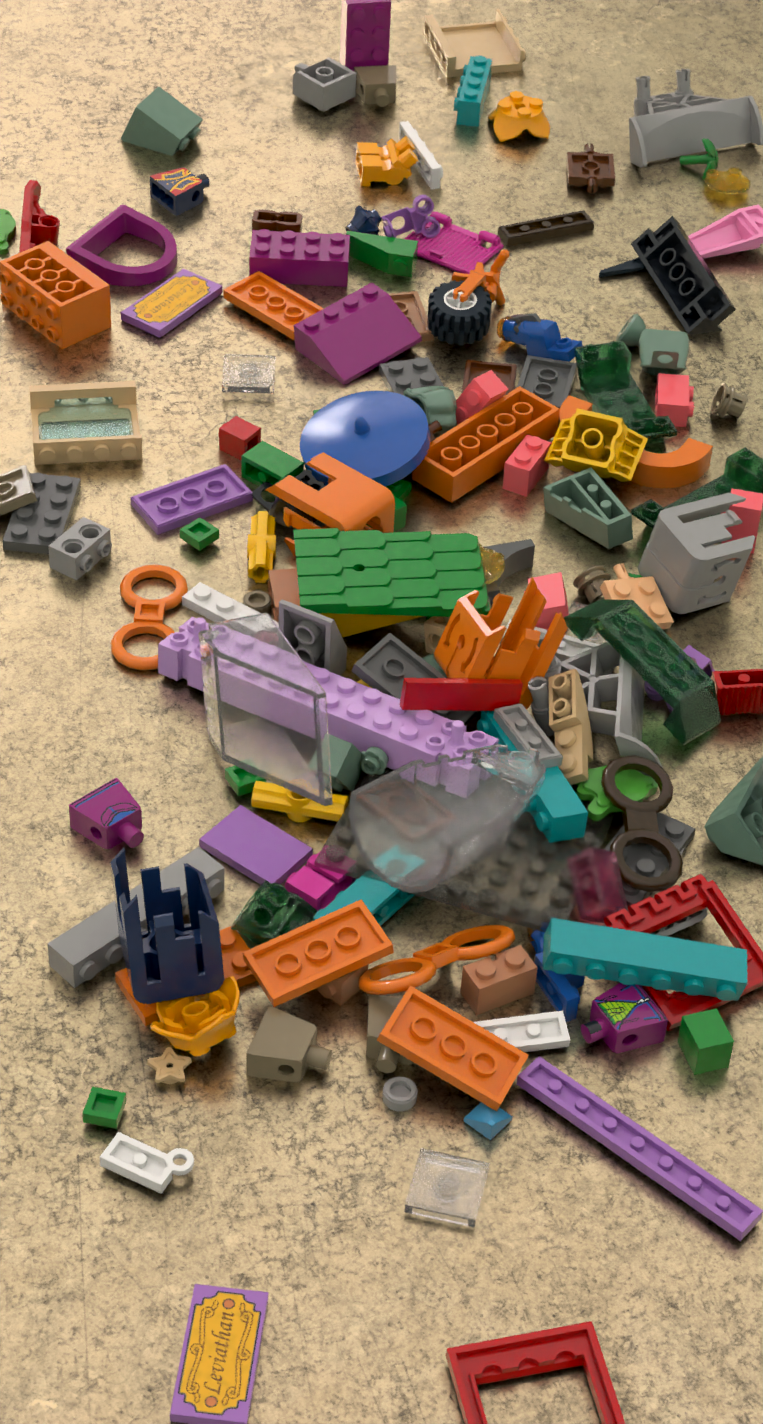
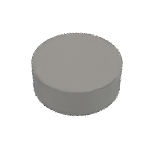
[382,1077,417,1112]

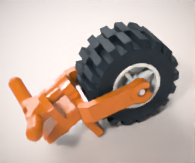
[427,249,510,345]

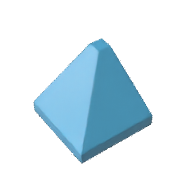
[463,1102,513,1140]

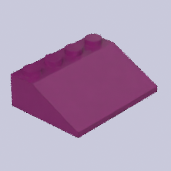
[294,282,422,385]

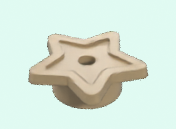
[147,1047,192,1084]

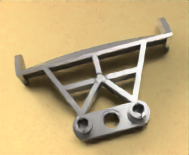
[629,69,763,167]
[528,616,668,777]

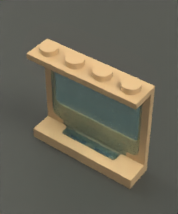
[29,381,143,465]

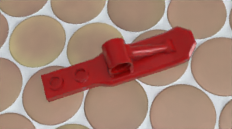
[19,180,60,253]

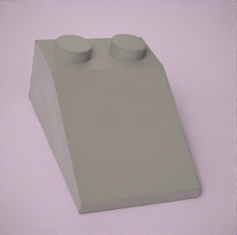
[278,599,347,676]

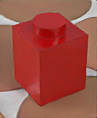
[218,416,261,460]

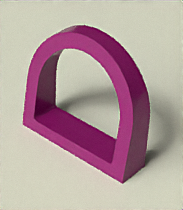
[66,204,178,287]

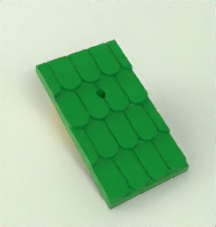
[293,528,491,637]

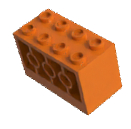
[0,241,111,349]

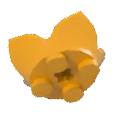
[488,91,550,142]
[150,976,240,1056]

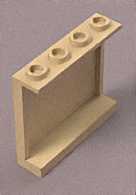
[424,9,526,77]

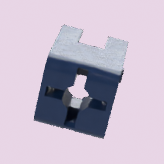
[110,848,224,1004]

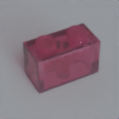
[567,847,628,923]

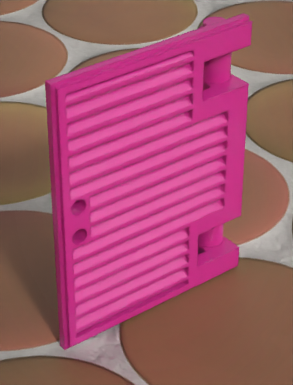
[404,211,504,274]

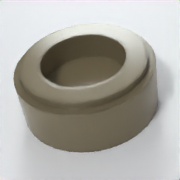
[243,591,271,615]

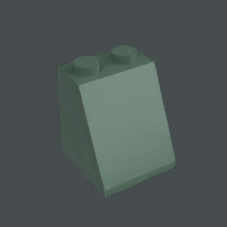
[121,86,203,156]

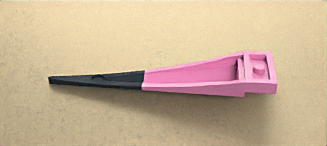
[599,205,763,277]

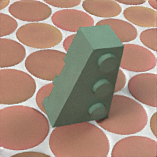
[543,467,633,549]

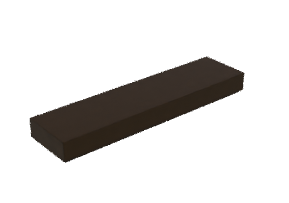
[498,210,594,246]

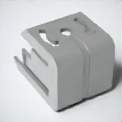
[638,493,755,614]

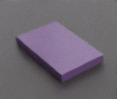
[199,805,313,892]

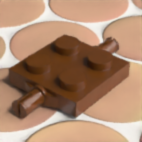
[566,143,615,193]

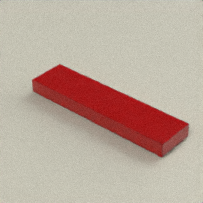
[399,678,523,711]

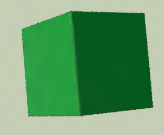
[677,1008,734,1075]

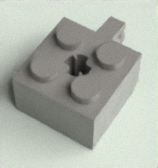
[292,58,356,111]

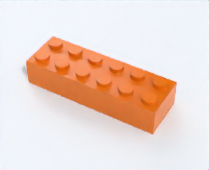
[412,386,560,503]

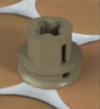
[711,382,747,418]
[573,565,611,606]

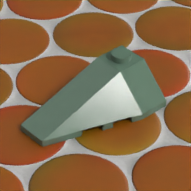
[704,757,763,865]

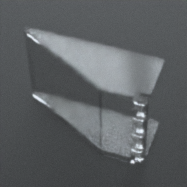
[199,613,333,806]

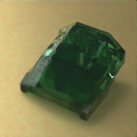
[231,880,318,945]

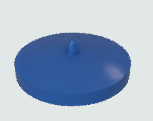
[300,391,431,487]

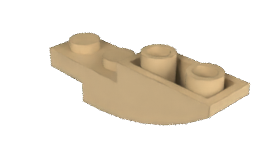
[548,668,594,785]

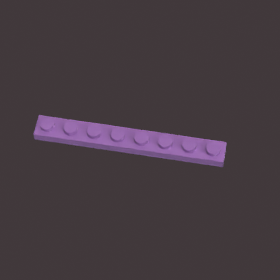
[517,1056,763,1241]

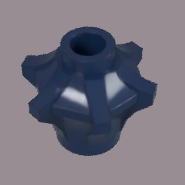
[345,205,382,235]

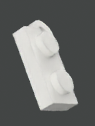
[100,1132,194,1194]

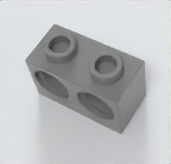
[48,517,112,580]

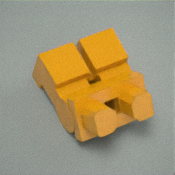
[355,136,418,187]

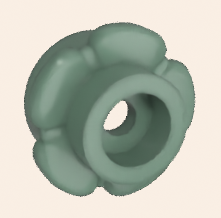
[360,746,388,775]

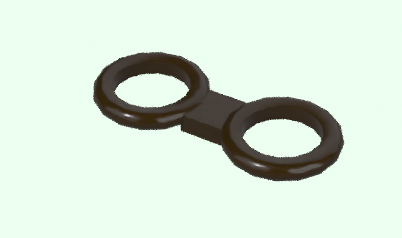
[601,756,683,892]

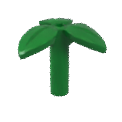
[680,138,719,180]

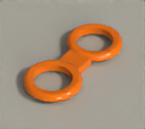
[110,565,188,671]
[359,925,515,995]

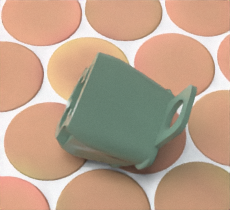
[639,329,689,375]
[403,385,457,437]

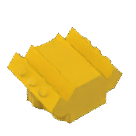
[544,408,648,482]

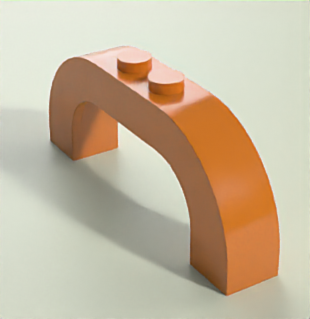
[558,395,713,488]

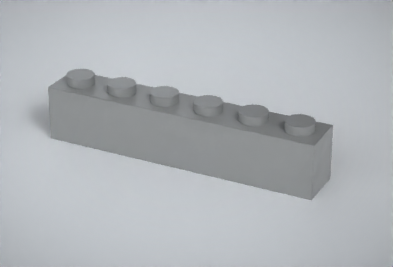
[48,847,225,988]

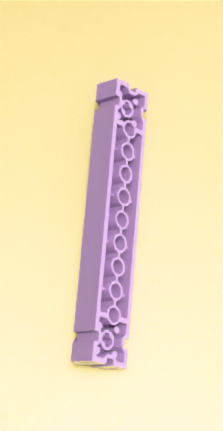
[158,617,499,799]

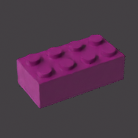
[340,0,391,71]
[249,229,350,287]

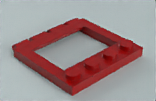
[604,874,763,1031]
[446,1321,625,1424]

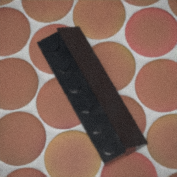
[631,216,736,336]

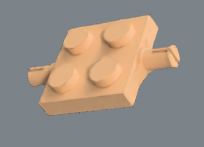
[600,563,674,634]

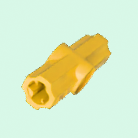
[247,511,276,583]
[251,781,349,823]

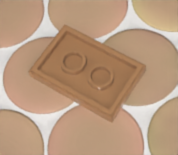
[389,291,434,342]

